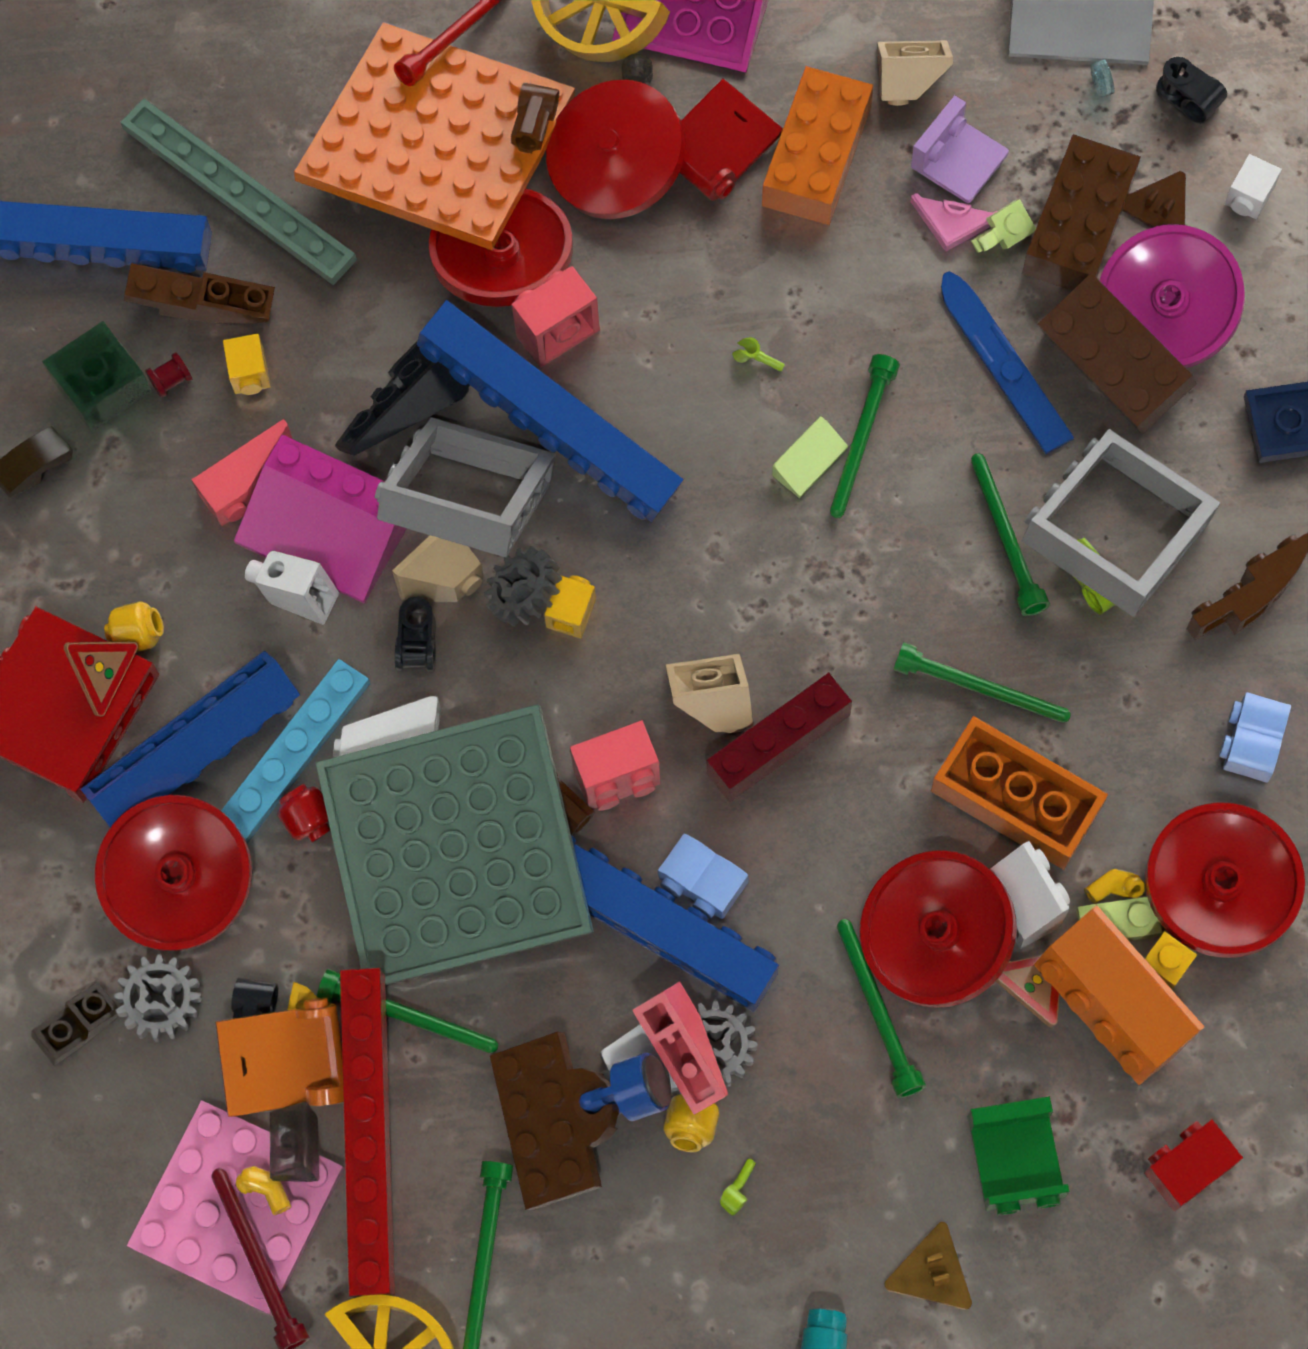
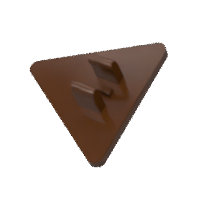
[1123,171,1186,228]

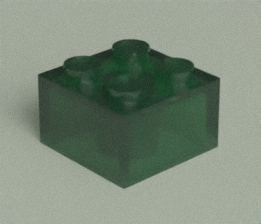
[42,321,152,432]

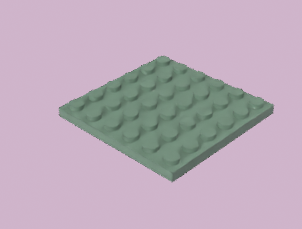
[316,704,594,985]

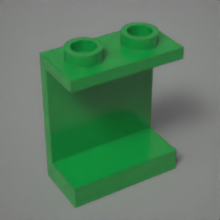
[967,1096,1070,1215]

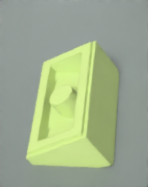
[772,416,848,499]

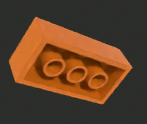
[762,66,873,226]
[931,716,1108,870]

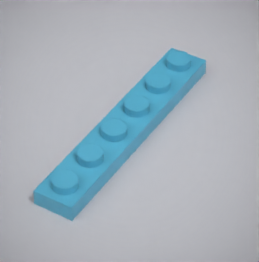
[221,659,371,844]

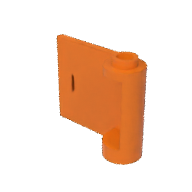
[215,998,344,1117]

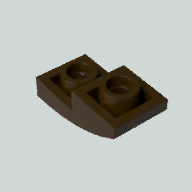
[0,426,73,497]
[31,982,118,1066]

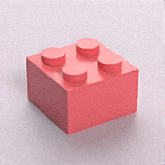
[512,266,600,368]
[570,720,660,811]

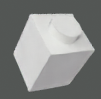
[1224,154,1282,220]

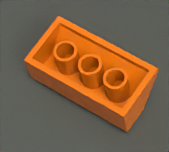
[1034,905,1204,1085]

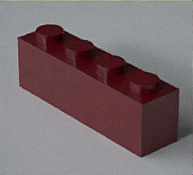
[706,672,852,803]

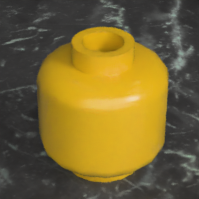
[104,601,164,653]
[663,1094,719,1152]

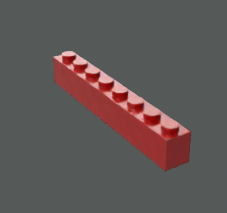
[340,968,395,1298]

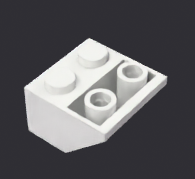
[990,841,1070,949]

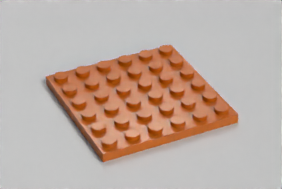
[294,22,575,250]

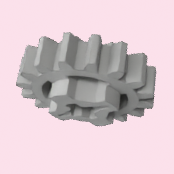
[114,954,202,1042]
[698,1001,757,1087]

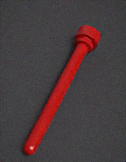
[394,0,502,86]

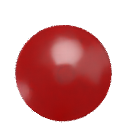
[546,80,686,219]
[429,189,573,307]
[95,795,252,951]
[1145,802,1305,958]
[860,850,1017,1008]

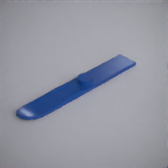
[941,271,1074,455]

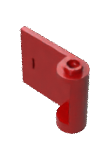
[679,78,783,201]

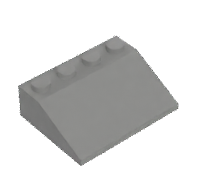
[1008,0,1154,65]

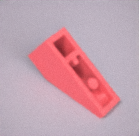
[191,419,293,526]
[632,981,729,1115]

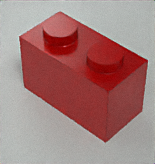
[1144,1119,1243,1212]

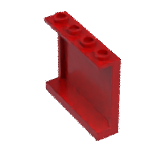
[0,606,159,804]

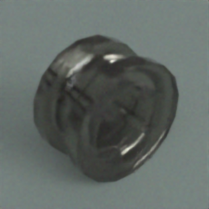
[621,53,653,85]

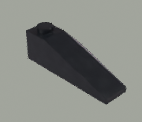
[335,340,470,456]

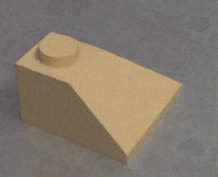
[877,40,953,105]
[392,535,484,602]
[666,654,753,733]

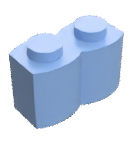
[1219,692,1291,783]
[658,833,749,919]

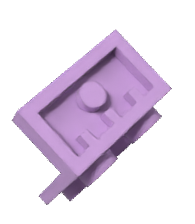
[911,95,1009,203]

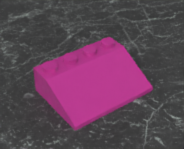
[612,0,768,73]
[234,434,407,604]

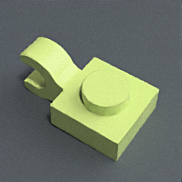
[971,199,1036,253]

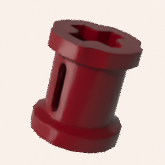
[145,352,193,398]

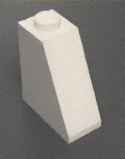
[333,696,441,758]

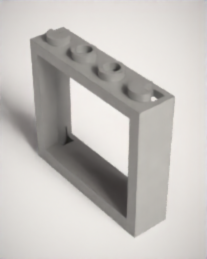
[374,417,556,557]
[1022,429,1220,617]

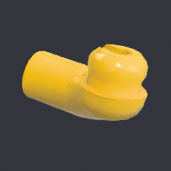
[1084,869,1145,904]
[236,1166,292,1215]

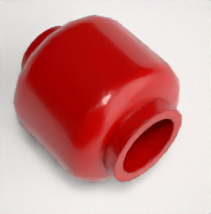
[277,784,330,843]

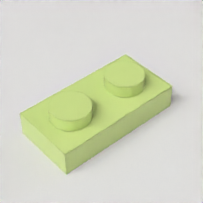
[1076,896,1162,941]

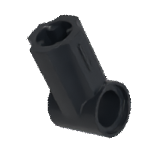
[231,978,279,1058]

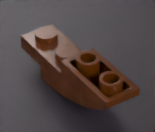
[124,263,275,324]
[1186,533,1308,640]

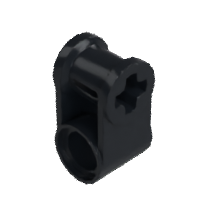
[1156,57,1227,124]
[395,597,436,672]

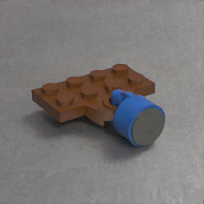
[490,1031,671,1210]

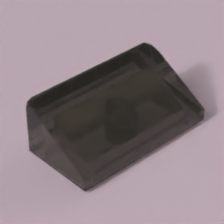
[270,1101,319,1182]

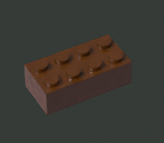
[1022,134,1141,291]
[1038,273,1197,435]

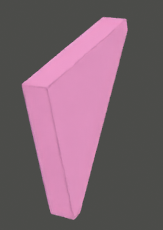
[910,193,997,252]

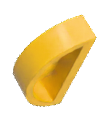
[531,0,670,62]
[325,1295,455,1349]

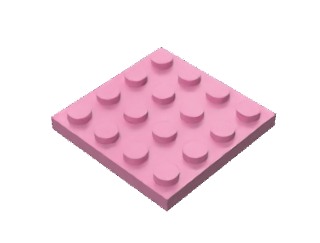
[127,1100,345,1316]

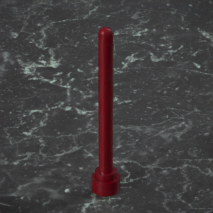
[211,1168,310,1349]

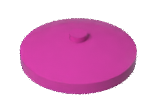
[1099,224,1245,368]

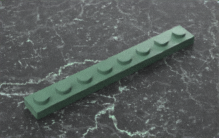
[120,98,357,285]

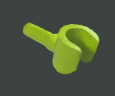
[732,337,785,372]
[720,1158,756,1216]

